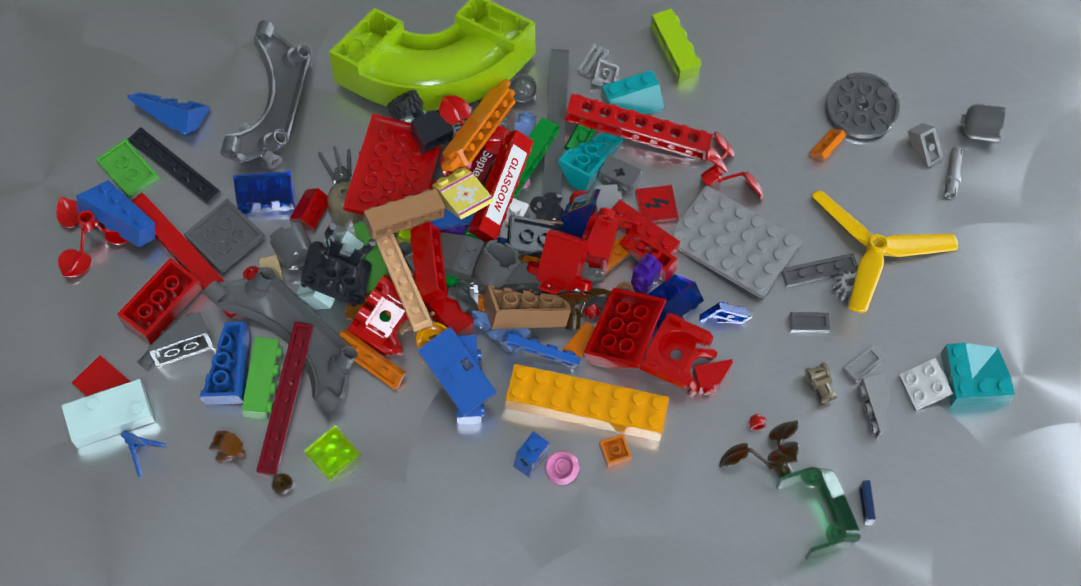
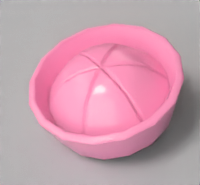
[545,451,579,485]

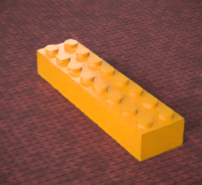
[506,364,669,441]

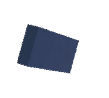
[859,480,876,525]

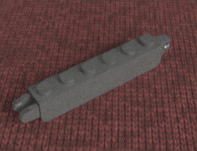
[459,261,604,294]

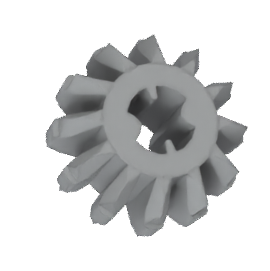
[832,269,857,303]

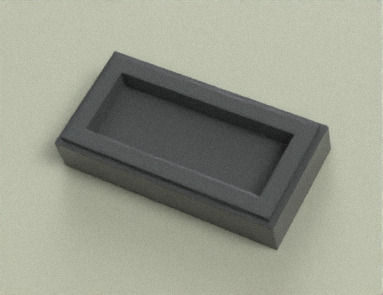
[790,312,830,333]

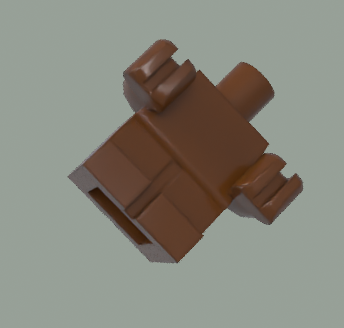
[209,431,245,463]

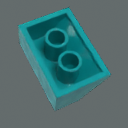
[601,70,665,122]

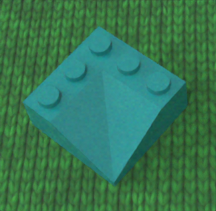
[941,343,1015,407]

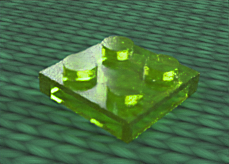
[304,426,361,482]

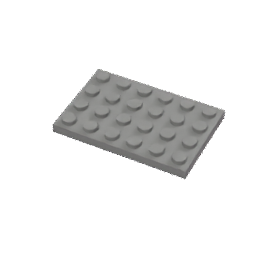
[670,185,802,299]

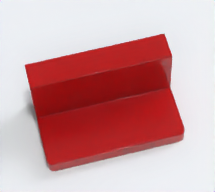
[289,188,328,230]

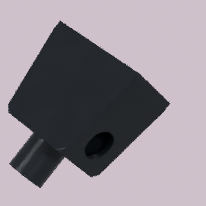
[410,108,454,154]

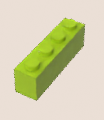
[651,8,702,81]

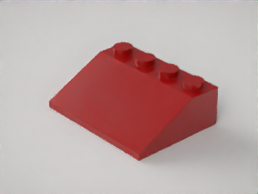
[584,287,666,369]

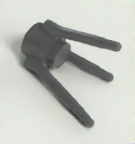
[318,146,352,184]

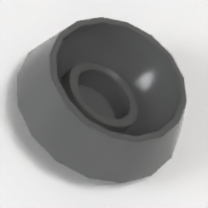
[509,74,538,104]

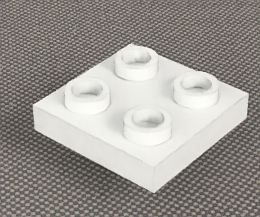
[900,358,953,410]

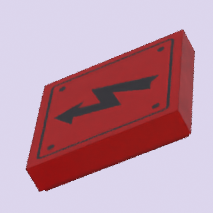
[635,185,679,223]

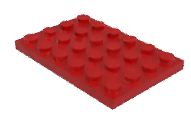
[343,113,442,228]

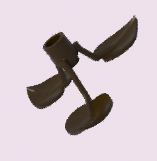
[534,288,611,330]
[719,420,799,478]

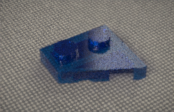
[699,301,752,324]

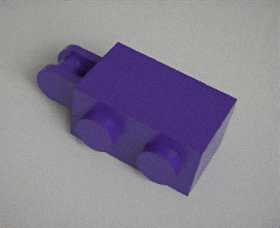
[631,254,662,295]

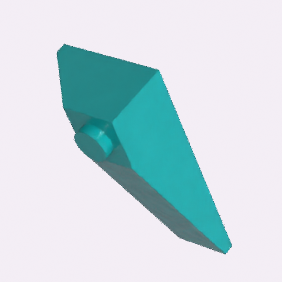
[557,132,624,191]

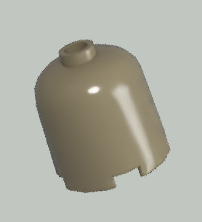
[327,181,364,227]

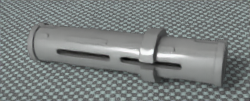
[945,146,964,199]

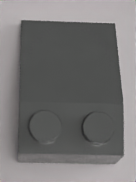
[440,232,485,284]
[148,312,213,366]

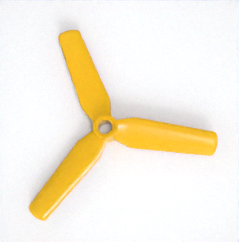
[811,190,958,313]

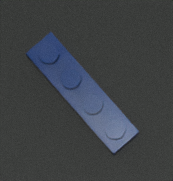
[502,332,581,368]

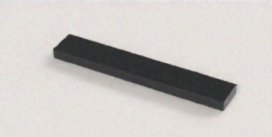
[128,127,221,206]

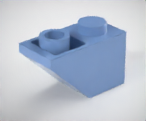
[514,112,537,137]

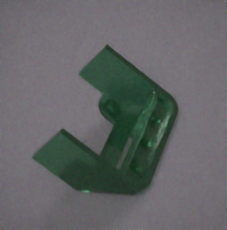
[776,467,861,561]

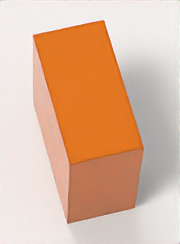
[599,434,632,468]

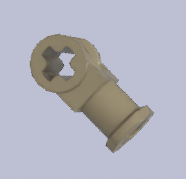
[805,362,838,404]

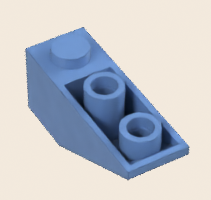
[472,310,531,355]

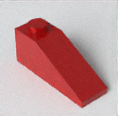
[620,230,677,283]

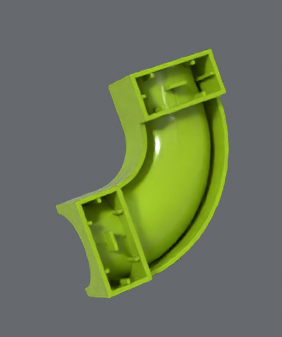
[329,0,536,111]

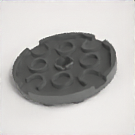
[826,72,900,139]

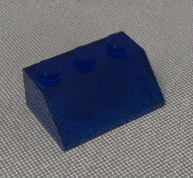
[233,171,296,214]
[647,274,704,331]

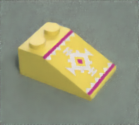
[432,167,494,220]

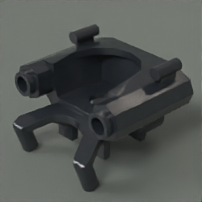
[301,223,376,307]

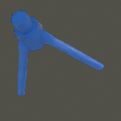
[121,430,165,478]

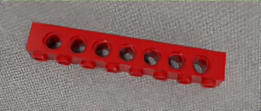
[564,94,713,161]

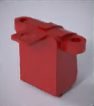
[582,208,639,273]
[526,230,592,295]

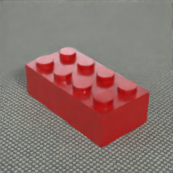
[117,258,203,345]

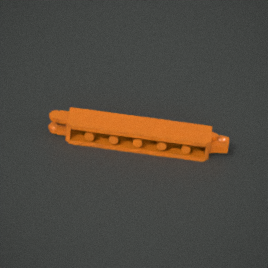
[441,79,516,172]

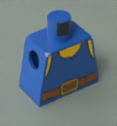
[513,431,552,478]

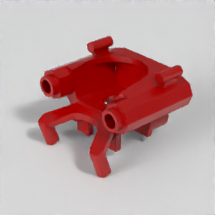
[347,274,425,356]
[639,313,718,396]

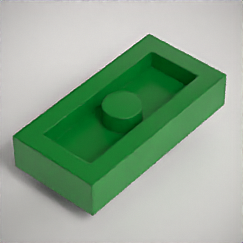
[564,125,596,150]

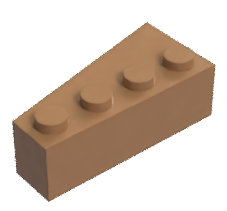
[483,285,571,329]

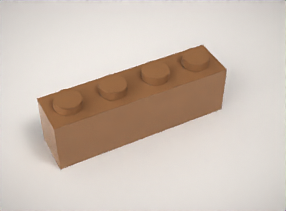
[363,189,445,239]

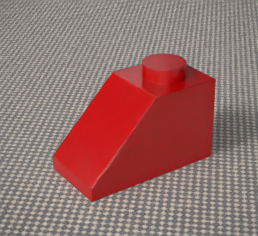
[692,359,733,395]

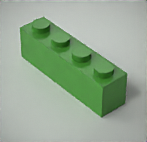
[354,222,388,297]
[242,337,283,419]

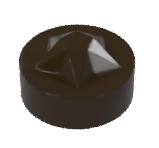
[271,473,293,494]

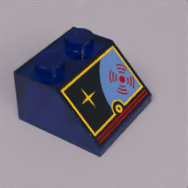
[560,189,601,237]

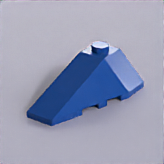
[127,92,210,134]

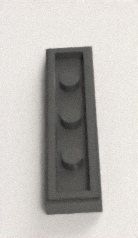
[781,253,858,288]

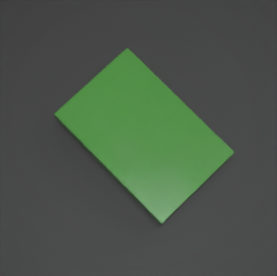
[95,138,159,199]

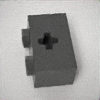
[598,155,642,196]

